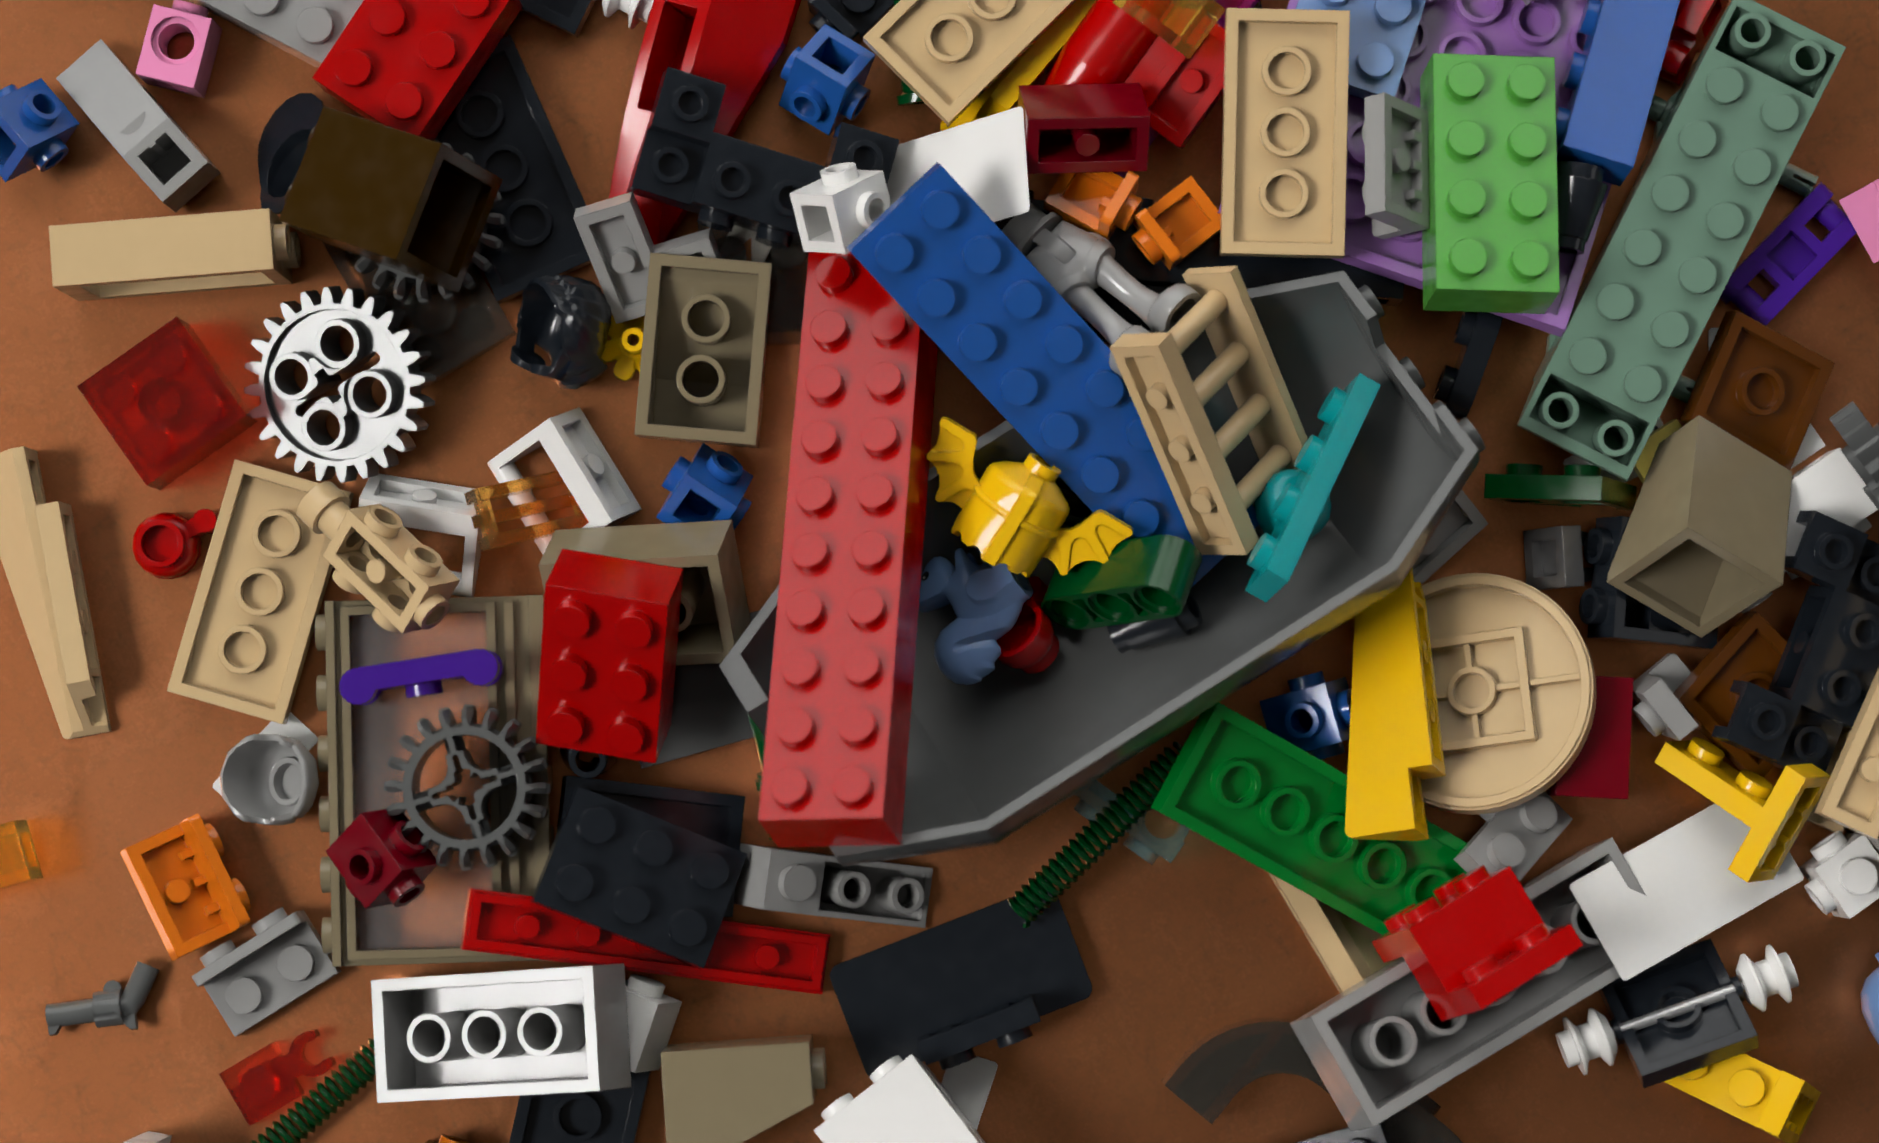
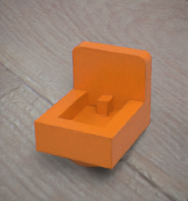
[1043,170,1143,241]
[1132,175,1221,271]

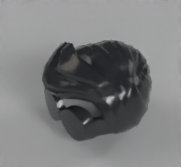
[510,274,612,389]

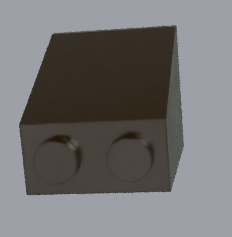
[279,106,503,293]

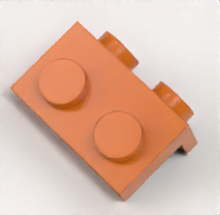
[120,813,251,962]

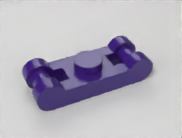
[1719,182,1856,326]
[339,649,504,706]

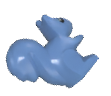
[919,548,1034,685]

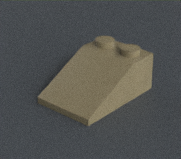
[634,252,772,448]

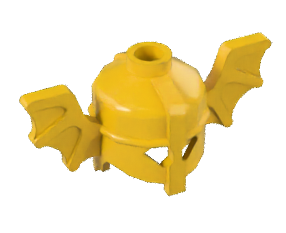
[927,416,1133,578]

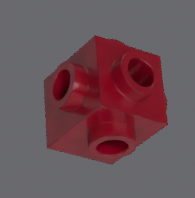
[325,809,438,909]

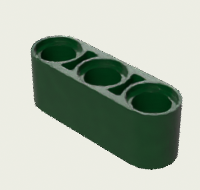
[1040,535,1202,630]

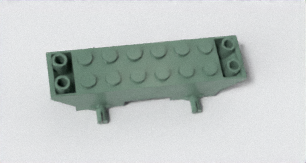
[1516,0,1846,481]

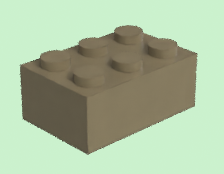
[538,520,751,665]

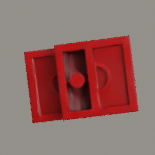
[1371,865,1584,1021]

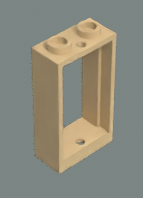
[49,208,301,301]

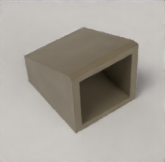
[1607,415,1792,638]
[660,1034,827,1143]

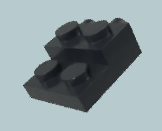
[1579,516,1718,649]

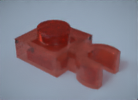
[219,1029,336,1126]

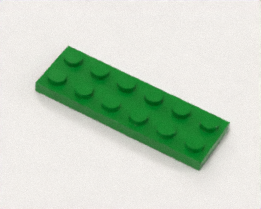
[1150,703,1467,935]

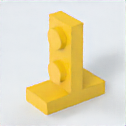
[1655,737,1830,883]
[1664,1053,1821,1143]

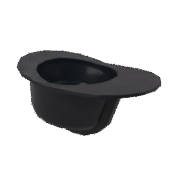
[258,93,324,214]

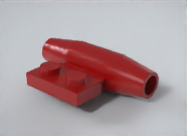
[1044,0,1225,149]

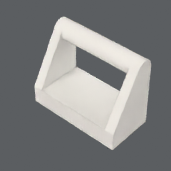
[487,407,642,555]
[358,474,490,597]

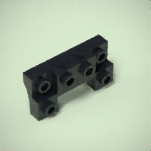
[627,67,900,250]
[1711,511,1879,772]

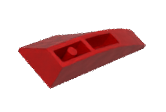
[609,0,801,245]

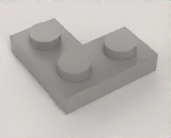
[573,191,723,324]
[1454,791,1573,881]

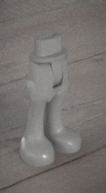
[1002,203,1201,378]

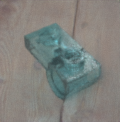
[1074,780,1190,865]

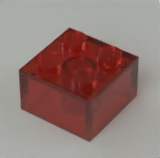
[77,316,258,490]

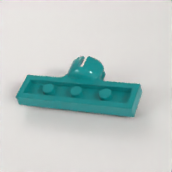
[1245,373,1381,602]

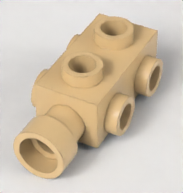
[297,481,460,634]

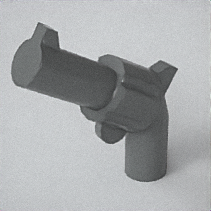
[45,961,160,1036]

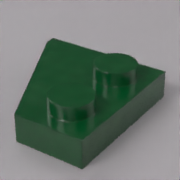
[1484,463,1637,510]

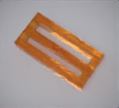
[464,471,589,552]

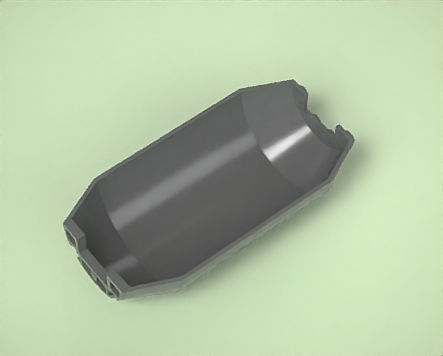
[719,270,1486,867]

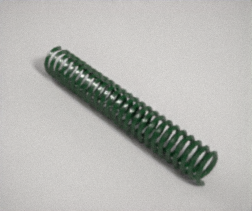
[1008,742,1183,928]
[250,1038,376,1143]

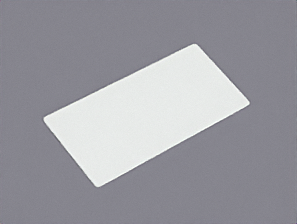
[887,106,1030,222]
[1569,804,1804,981]

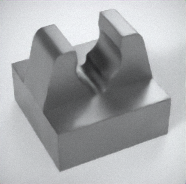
[1523,525,1593,590]

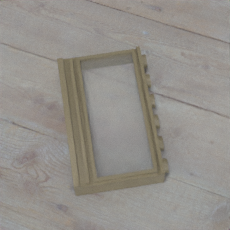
[315,595,554,967]

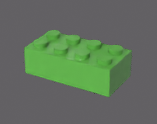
[1420,53,1560,314]

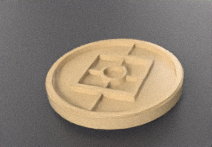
[1420,573,1597,815]

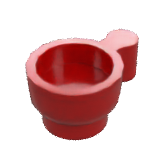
[132,509,219,579]
[997,576,1059,674]

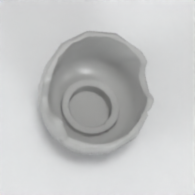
[220,734,319,825]

